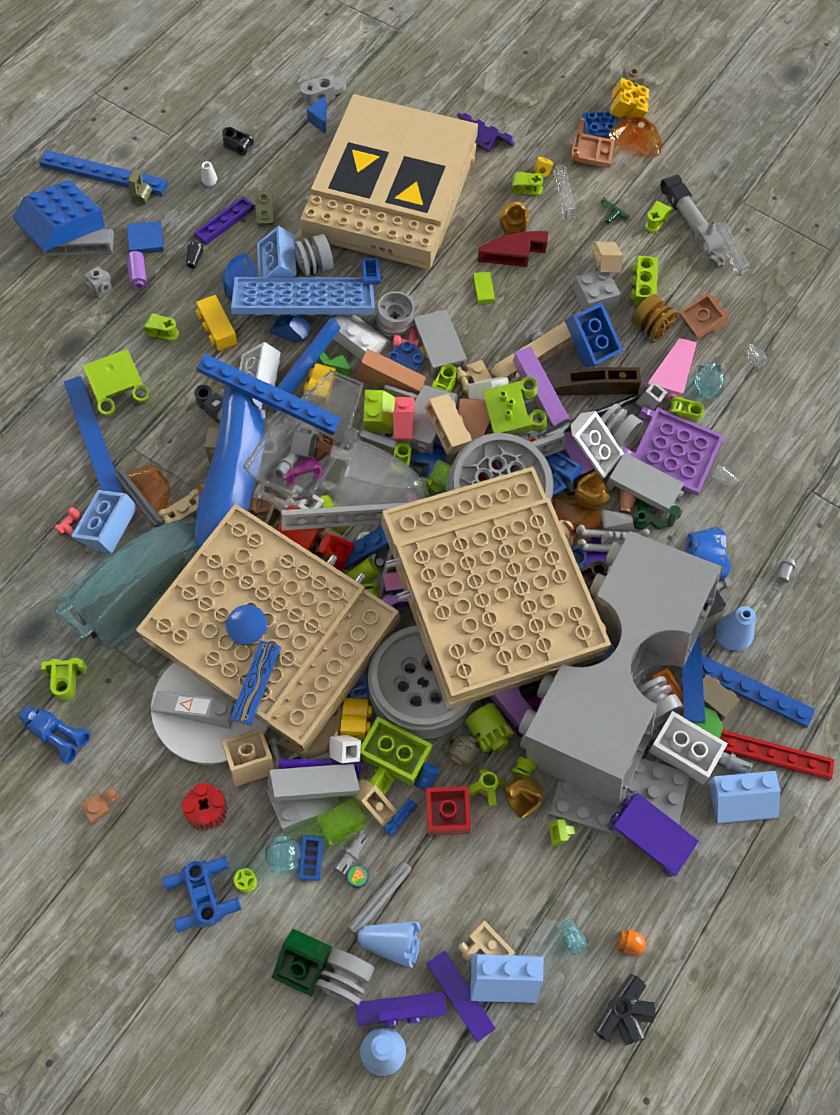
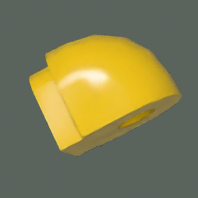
[535,157,553,178]

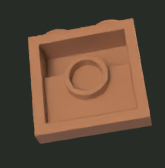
[679,292,729,339]

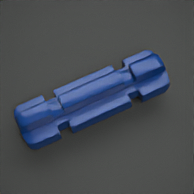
[384,799,417,836]

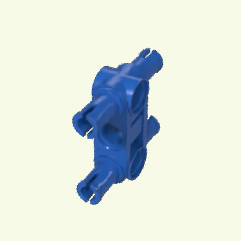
[163,855,242,933]

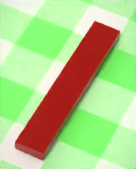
[719,730,835,781]

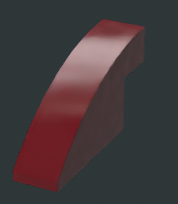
[477,231,548,267]

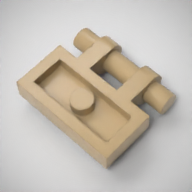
[456,360,492,397]
[457,920,515,962]

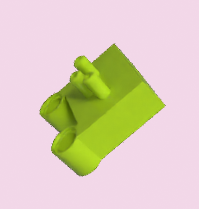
[83,349,149,417]
[483,376,547,435]

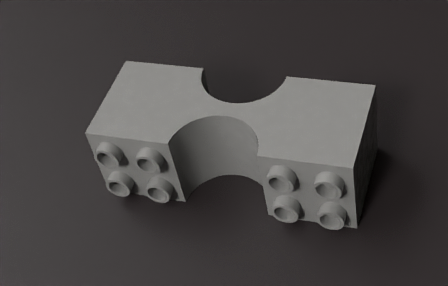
[519,531,722,808]

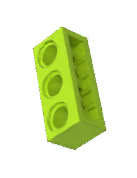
[630,255,658,307]

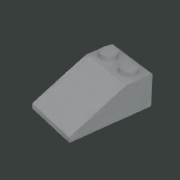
[266,790,343,835]

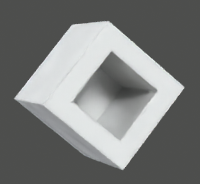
[329,735,361,763]

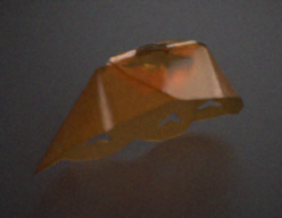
[609,116,662,157]
[120,464,170,516]
[551,495,603,535]

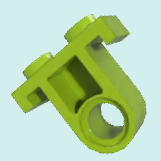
[41,658,87,702]

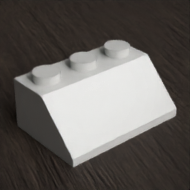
[333,314,391,360]
[239,342,281,386]
[571,411,624,478]
[649,711,728,784]

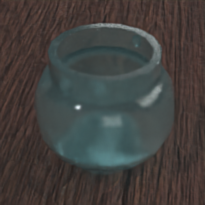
[265,835,301,872]

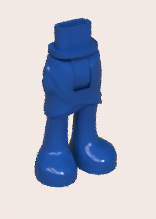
[19,706,91,764]

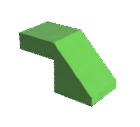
[317,351,352,379]

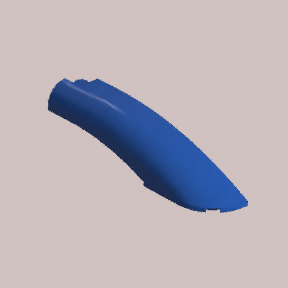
[195,386,266,550]

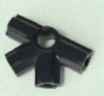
[593,973,656,1045]

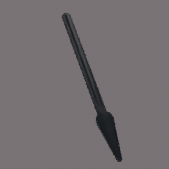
[543,393,641,437]

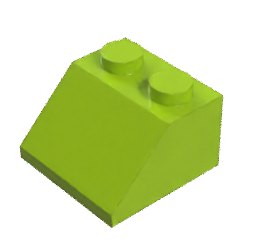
[363,390,395,434]

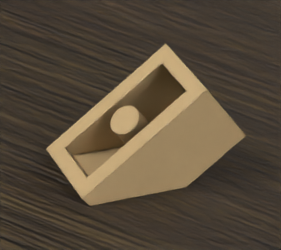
[350,778,397,828]

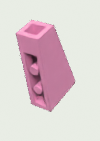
[647,338,696,403]

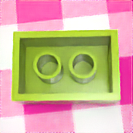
[360,717,433,787]

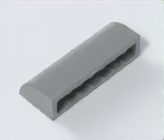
[43,229,114,256]
[268,764,360,802]

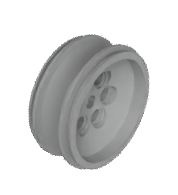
[446,433,553,501]
[368,626,475,740]

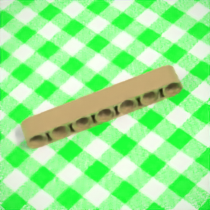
[491,312,580,383]

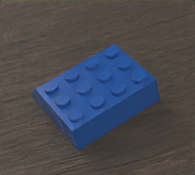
[13,180,105,252]

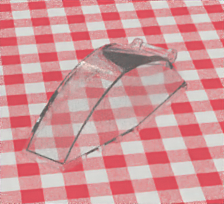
[243,370,363,510]

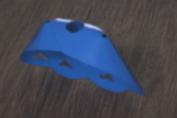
[221,253,257,300]
[686,527,731,579]

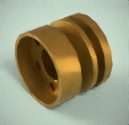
[631,294,678,341]

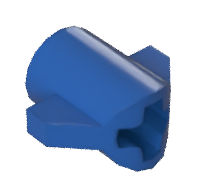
[414,763,439,792]

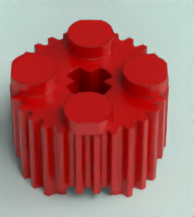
[182,783,228,831]

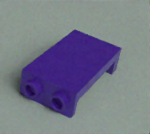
[608,792,699,877]

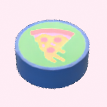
[347,865,369,888]

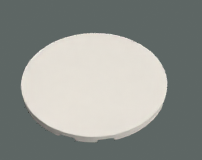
[151,662,268,765]

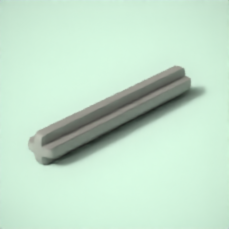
[349,862,411,935]

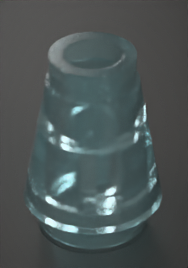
[561,919,589,955]

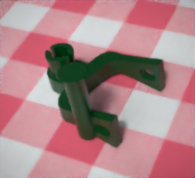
[633,499,682,530]

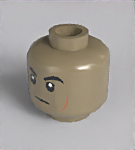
[449,734,479,766]

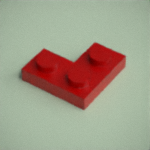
[318,532,355,572]

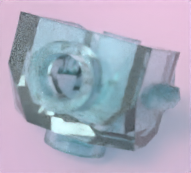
[695,362,723,398]

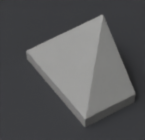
[601,510,635,532]

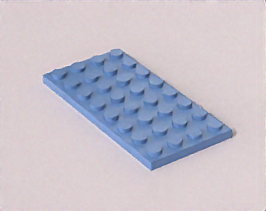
[231,277,375,316]

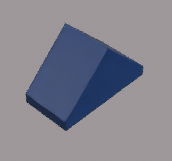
[307,97,327,133]

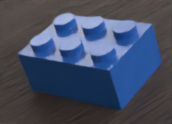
[564,302,623,368]

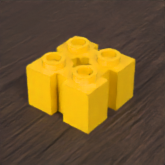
[610,78,649,125]

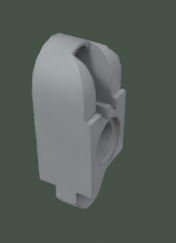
[300,74,346,105]

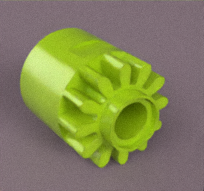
[465,703,514,753]

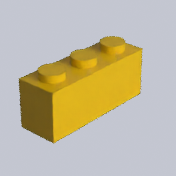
[195,295,237,351]

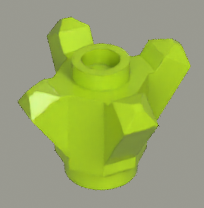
[469,768,507,807]

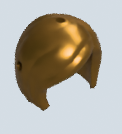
[499,202,530,234]
[575,471,610,509]
[504,776,544,819]

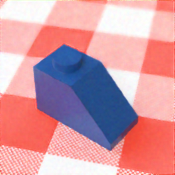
[270,315,311,342]

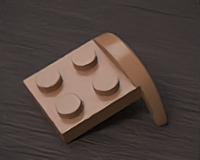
[571,118,615,168]

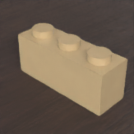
[592,241,623,273]
[425,394,472,455]

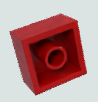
[426,786,471,836]

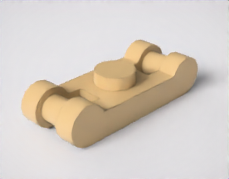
[158,489,200,530]

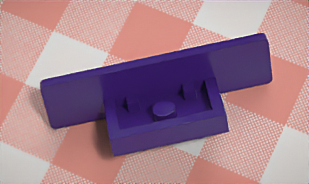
[456,113,515,152]
[355,992,447,1027]

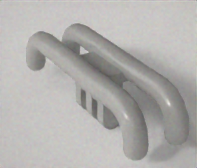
[576,525,650,552]

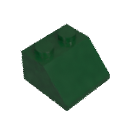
[272,929,333,997]

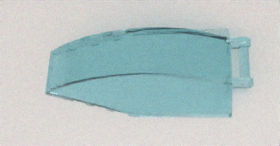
[55,516,198,650]

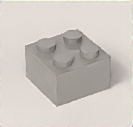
[573,271,621,311]

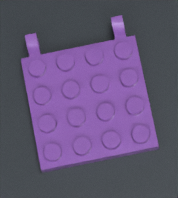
[619,406,724,496]

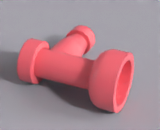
[393,329,419,349]
[54,507,83,540]

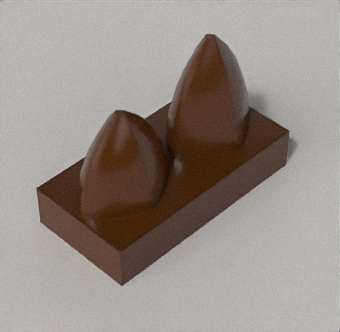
[314,432,336,462]

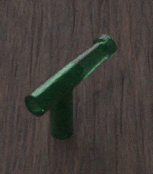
[600,197,630,224]

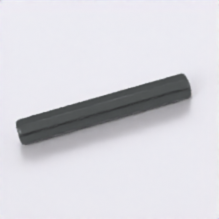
[115,470,163,527]

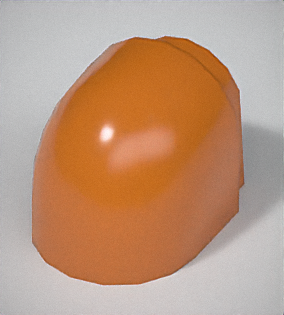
[617,929,646,956]

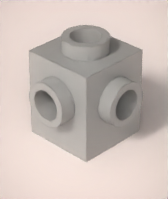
[84,266,113,298]

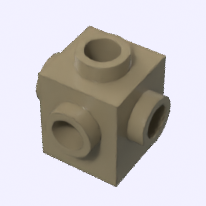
[621,65,644,87]

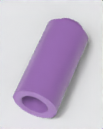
[126,251,147,290]

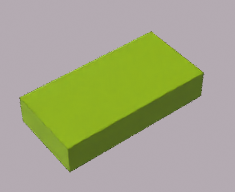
[473,272,495,304]

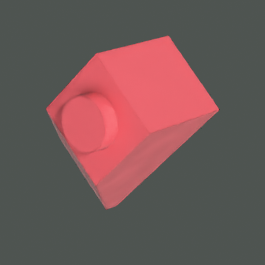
[393,397,416,440]

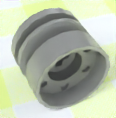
[295,234,334,277]
[376,291,414,339]
[601,404,643,450]
[637,676,684,727]
[316,948,375,1006]

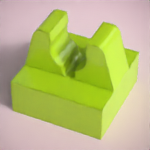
[366,767,395,795]
[548,819,575,846]

